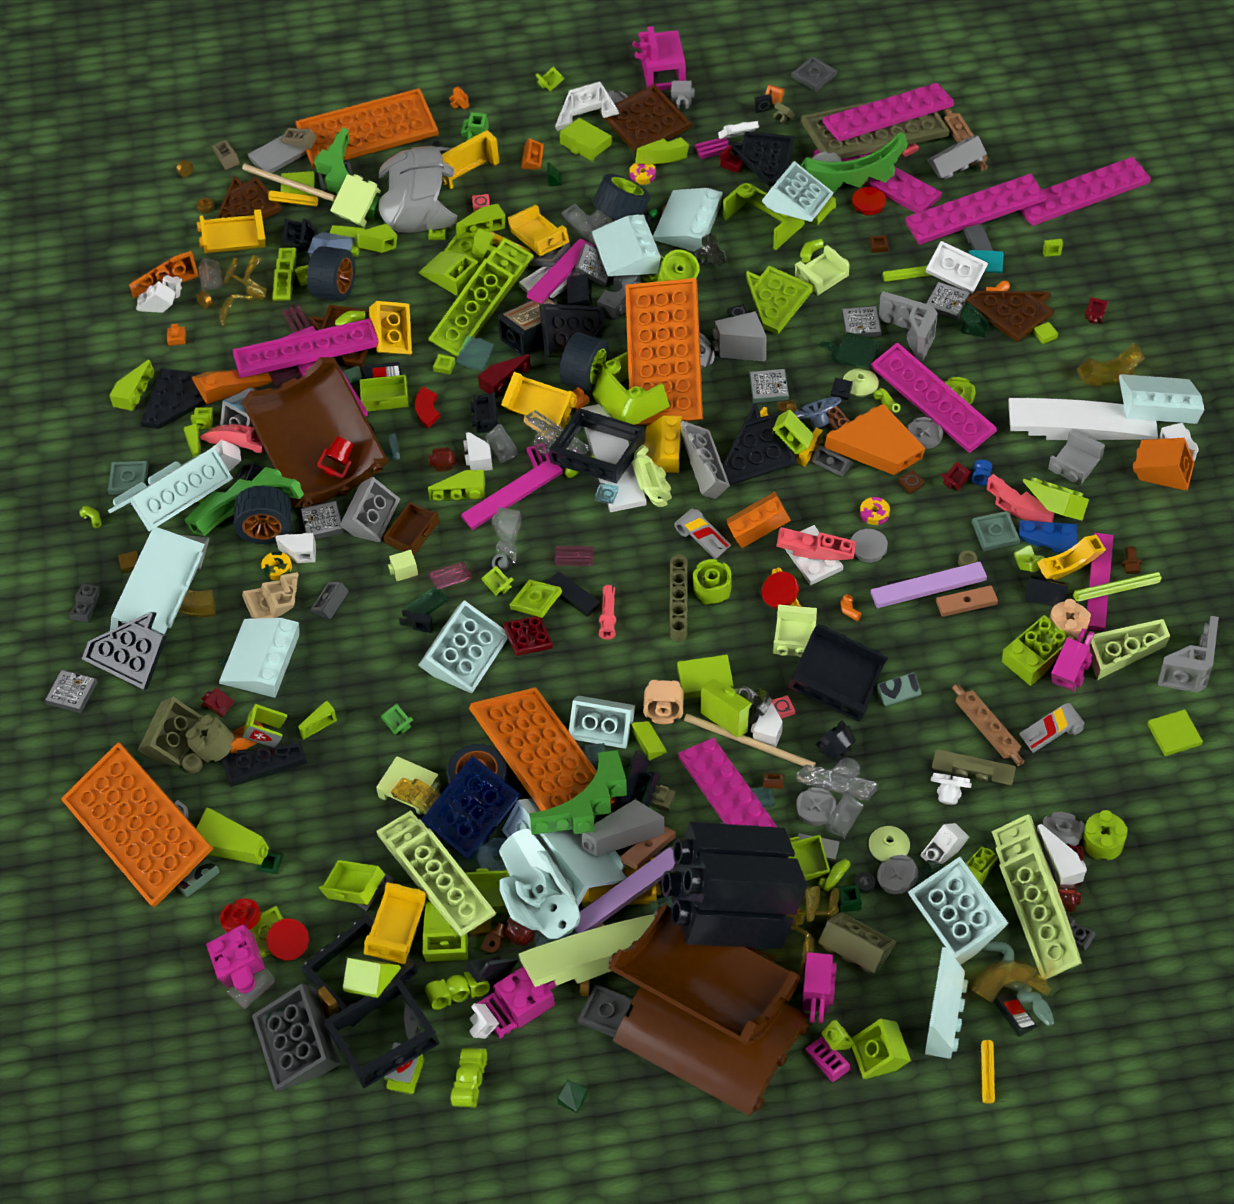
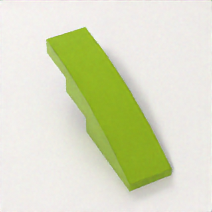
[273,248,297,301]

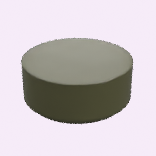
[958,550,978,567]
[182,753,203,774]

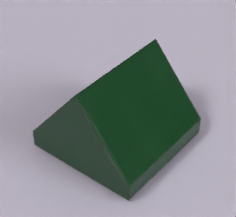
[343,365,363,385]

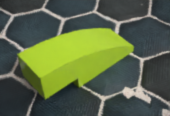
[635,137,689,164]

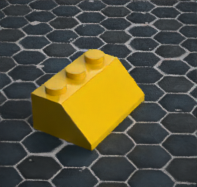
[644,416,682,473]

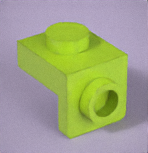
[536,66,564,92]
[191,408,214,429]
[1014,545,1045,572]
[481,566,514,596]
[821,1020,854,1050]

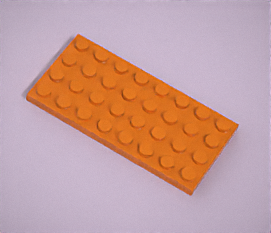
[295,88,439,169]
[625,278,703,426]
[469,687,618,811]
[61,742,214,908]

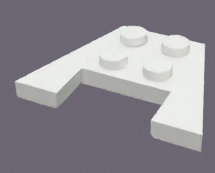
[555,82,619,131]

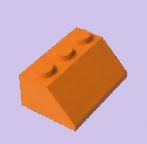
[726,492,791,548]

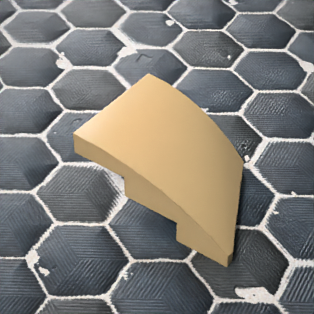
[242,572,298,619]

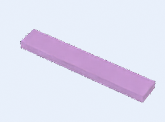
[871,562,987,608]
[574,847,675,934]

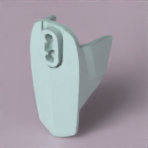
[499,829,581,940]

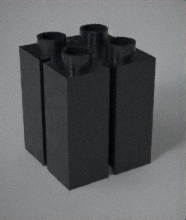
[662,822,808,949]

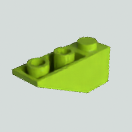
[109,360,154,411]
[428,470,485,501]
[966,846,999,885]

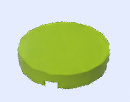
[945,377,976,404]

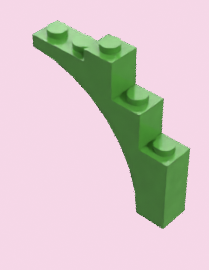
[314,127,380,220]
[800,132,908,193]
[185,467,304,536]
[529,750,627,835]

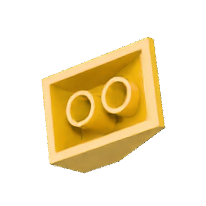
[369,301,412,355]

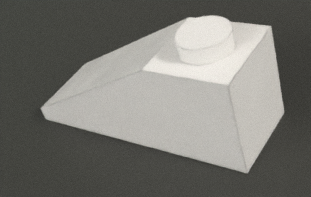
[1036,824,1087,888]

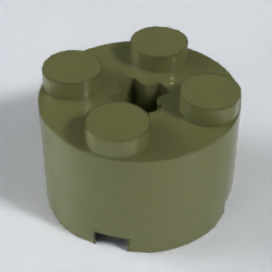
[186,715,234,763]

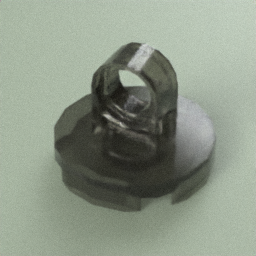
[693,233,726,267]
[735,687,772,725]

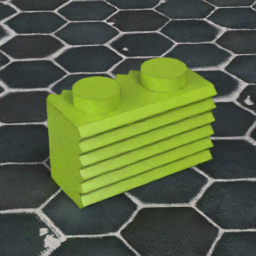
[773,409,814,454]

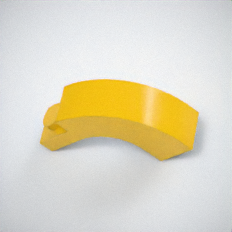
[1037,535,1106,580]

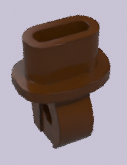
[1122,546,1142,574]
[481,922,506,954]

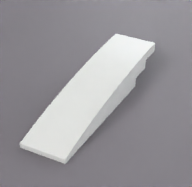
[1008,398,1158,440]
[581,404,646,512]

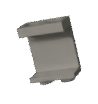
[1048,429,1105,485]

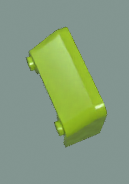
[723,183,805,250]
[592,351,670,425]

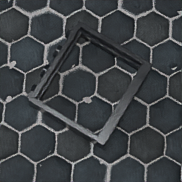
[549,408,646,484]
[301,915,418,1027]
[323,978,440,1089]

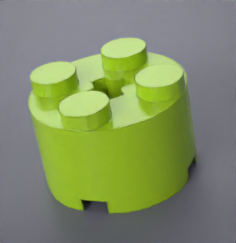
[693,559,731,605]
[1082,810,1128,860]

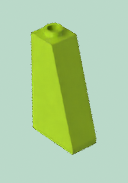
[196,808,269,865]

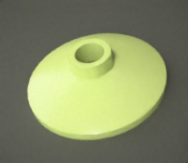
[843,368,879,397]
[869,826,910,862]

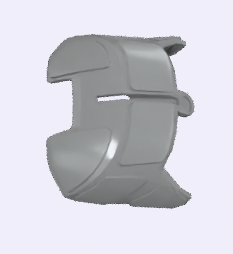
[378,146,457,233]

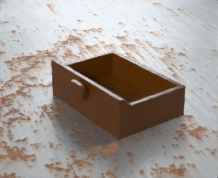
[384,502,439,556]

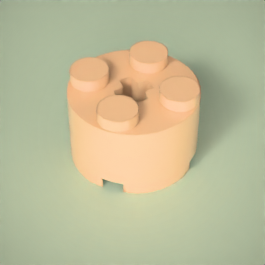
[1049,599,1091,641]
[643,680,684,724]

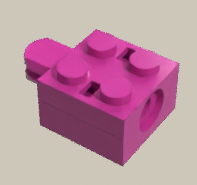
[1051,628,1094,692]
[206,924,265,994]
[802,952,837,1024]
[494,966,560,1028]

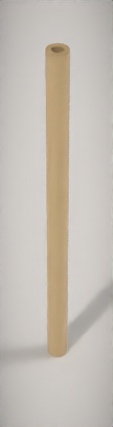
[242,164,337,202]
[684,714,815,770]

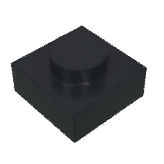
[831,377,853,400]

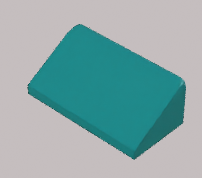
[968,250,1004,273]

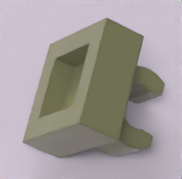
[773,102,795,124]
[650,785,676,812]

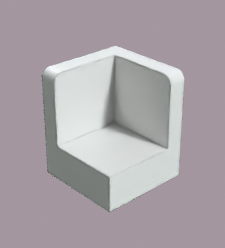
[469,1003,499,1038]

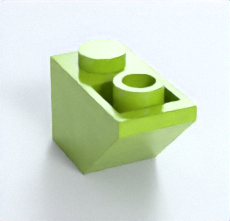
[356,223,397,253]

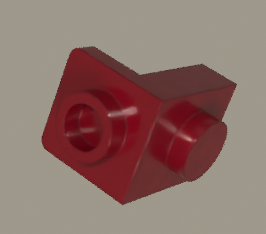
[719,145,745,173]
[1085,297,1108,324]
[940,462,972,491]
[200,687,235,718]

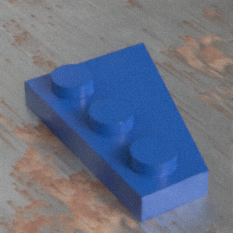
[1019,520,1077,553]

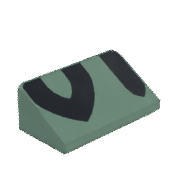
[877,673,922,707]
[176,858,220,898]

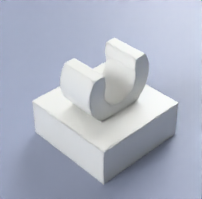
[163,275,182,299]

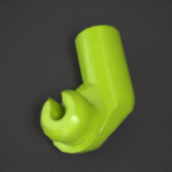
[79,506,102,528]

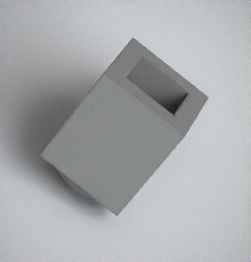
[671,81,695,109]

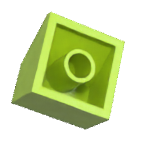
[851,1019,911,1079]

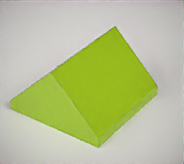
[343,958,401,998]

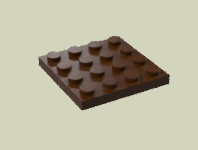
[600,84,692,154]

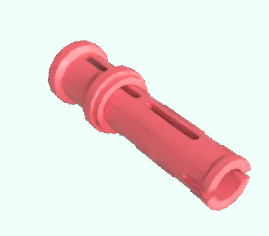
[599,585,616,640]

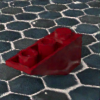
[478,354,531,397]

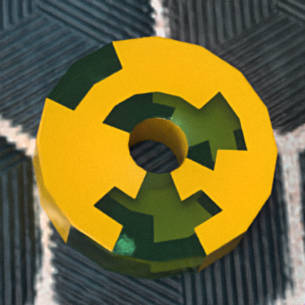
[261,552,292,580]

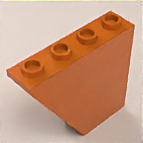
[824,404,925,475]

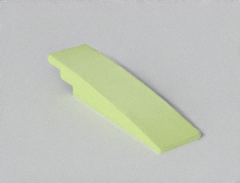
[376,810,496,937]
[992,814,1082,980]
[519,914,655,987]

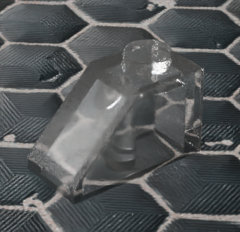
[492,508,522,551]

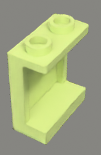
[330,174,381,227]
[795,245,850,296]
[773,605,817,657]
[376,756,441,815]

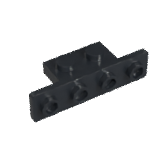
[614,751,660,812]

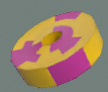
[630,163,656,185]
[860,497,890,525]

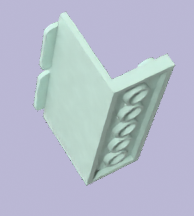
[108,447,233,531]
[110,527,205,634]
[502,799,627,906]

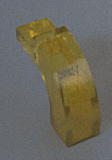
[1077,343,1145,386]
[179,589,216,617]
[391,777,461,835]
[970,960,1052,1002]

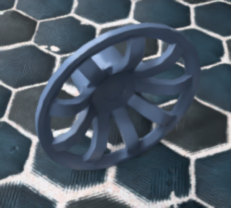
[793,397,841,429]

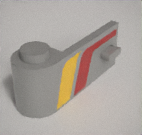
[674,508,731,560]
[1019,703,1084,753]

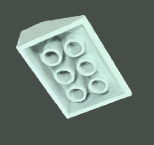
[762,161,834,222]
[653,188,723,254]
[592,215,661,276]
[1119,374,1204,424]
[418,600,508,693]
[219,618,299,698]
[908,857,1008,965]
[925,947,968,1059]

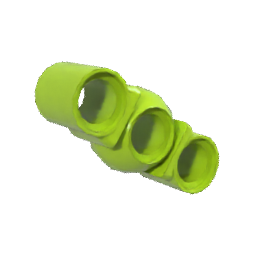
[425,972,490,1010]
[451,1048,487,1107]

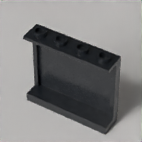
[788,623,888,722]

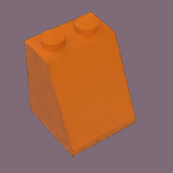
[1133,437,1195,490]

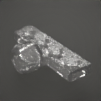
[562,203,613,249]
[523,410,591,455]
[796,758,878,800]

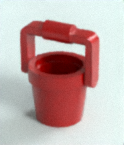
[317,436,354,479]

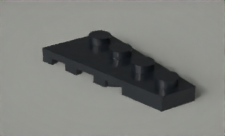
[222,743,307,787]

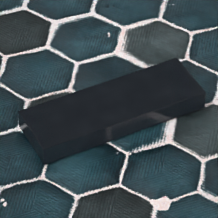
[546,571,601,617]

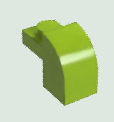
[471,229,497,264]

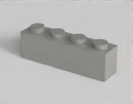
[680,421,730,499]

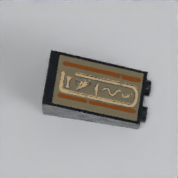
[497,297,560,356]

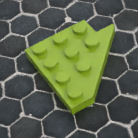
[746,266,814,335]

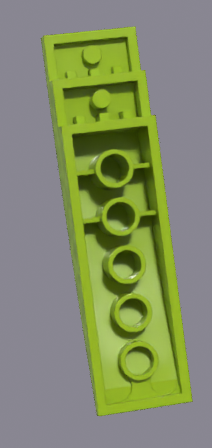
[428,238,533,358]

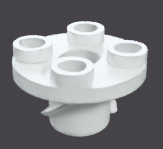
[930,773,972,805]

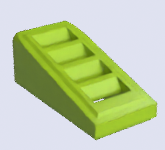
[183,424,201,457]
[298,701,337,740]

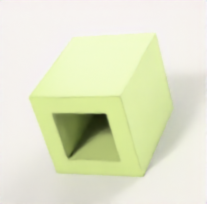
[388,550,418,581]

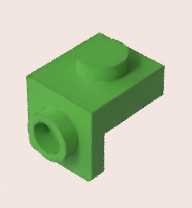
[381,704,413,735]

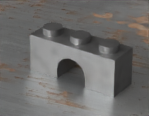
[597,275,642,320]

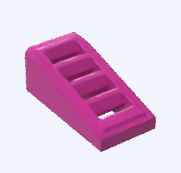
[805,1037,850,1083]

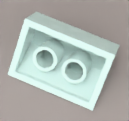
[569,696,635,749]

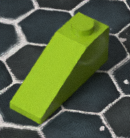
[456,204,505,239]

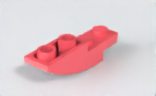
[200,424,265,453]
[987,474,1054,522]
[776,527,856,560]

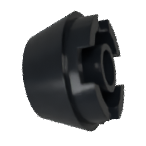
[815,720,856,760]

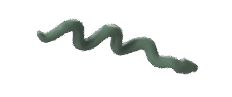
[981,941,1055,1026]

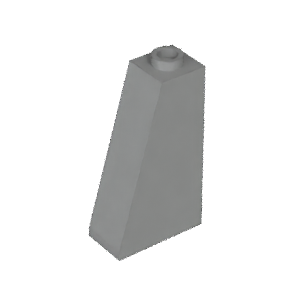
[582,800,664,857]

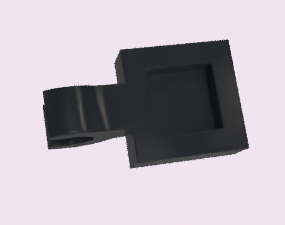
[399,610,434,633]

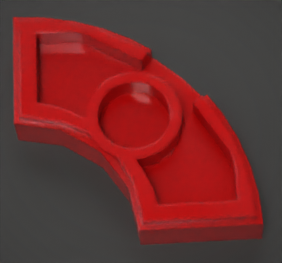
[415,386,440,429]

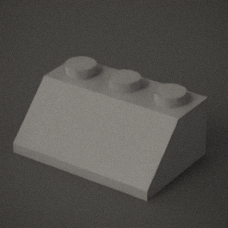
[927,136,987,179]
[340,477,400,542]

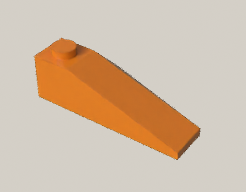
[129,251,199,298]
[192,369,272,405]

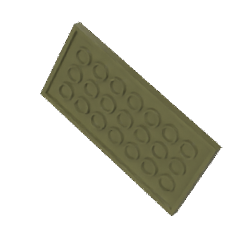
[801,99,949,159]

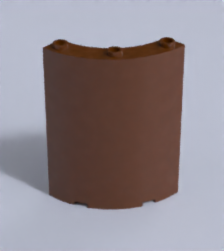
[242,357,388,508]
[608,903,801,1045]
[613,987,810,1116]

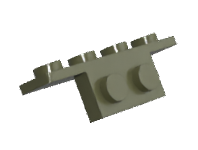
[932,749,1016,786]

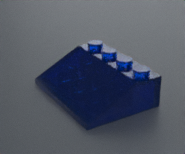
[421,755,523,860]

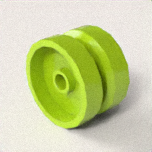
[657,250,700,281]

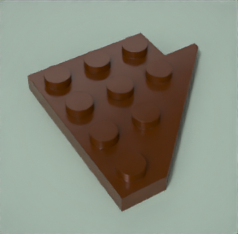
[216,176,282,220]
[965,291,1054,342]
[310,305,370,368]

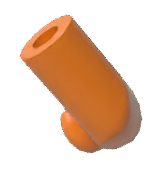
[986,281,1010,291]
[840,594,862,621]

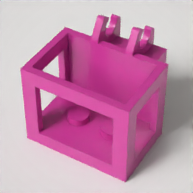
[632,26,686,90]

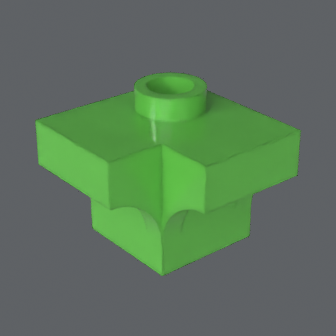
[461,112,489,140]

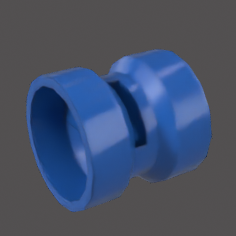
[972,460,992,486]

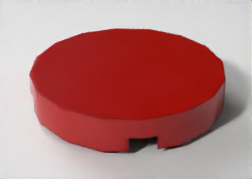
[852,187,886,215]
[762,571,799,609]
[219,898,262,932]
[267,918,309,961]

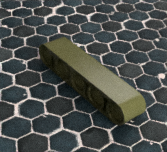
[669,555,688,642]

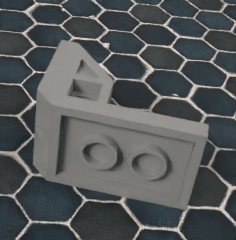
[879,291,937,362]
[1157,616,1219,693]

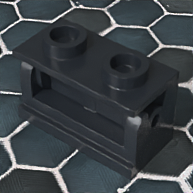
[471,392,499,433]

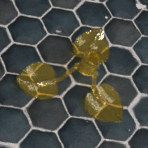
[219,255,267,327]
[787,886,839,974]

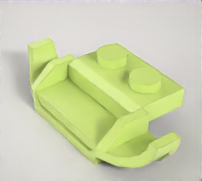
[631,445,672,507]

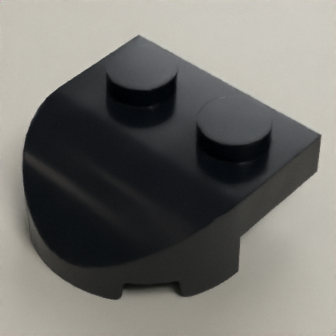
[280,218,318,251]

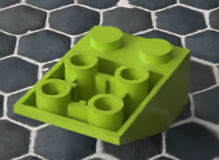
[419,252,479,296]
[1023,477,1089,521]
[1002,615,1073,686]
[423,901,468,962]

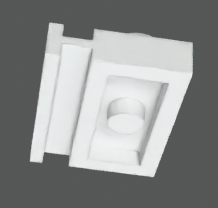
[718,121,759,139]

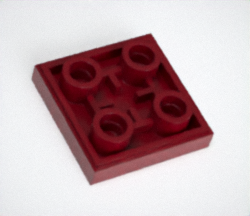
[503,616,553,656]

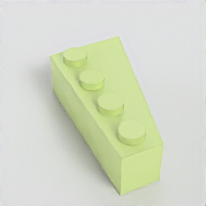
[1090,619,1170,680]

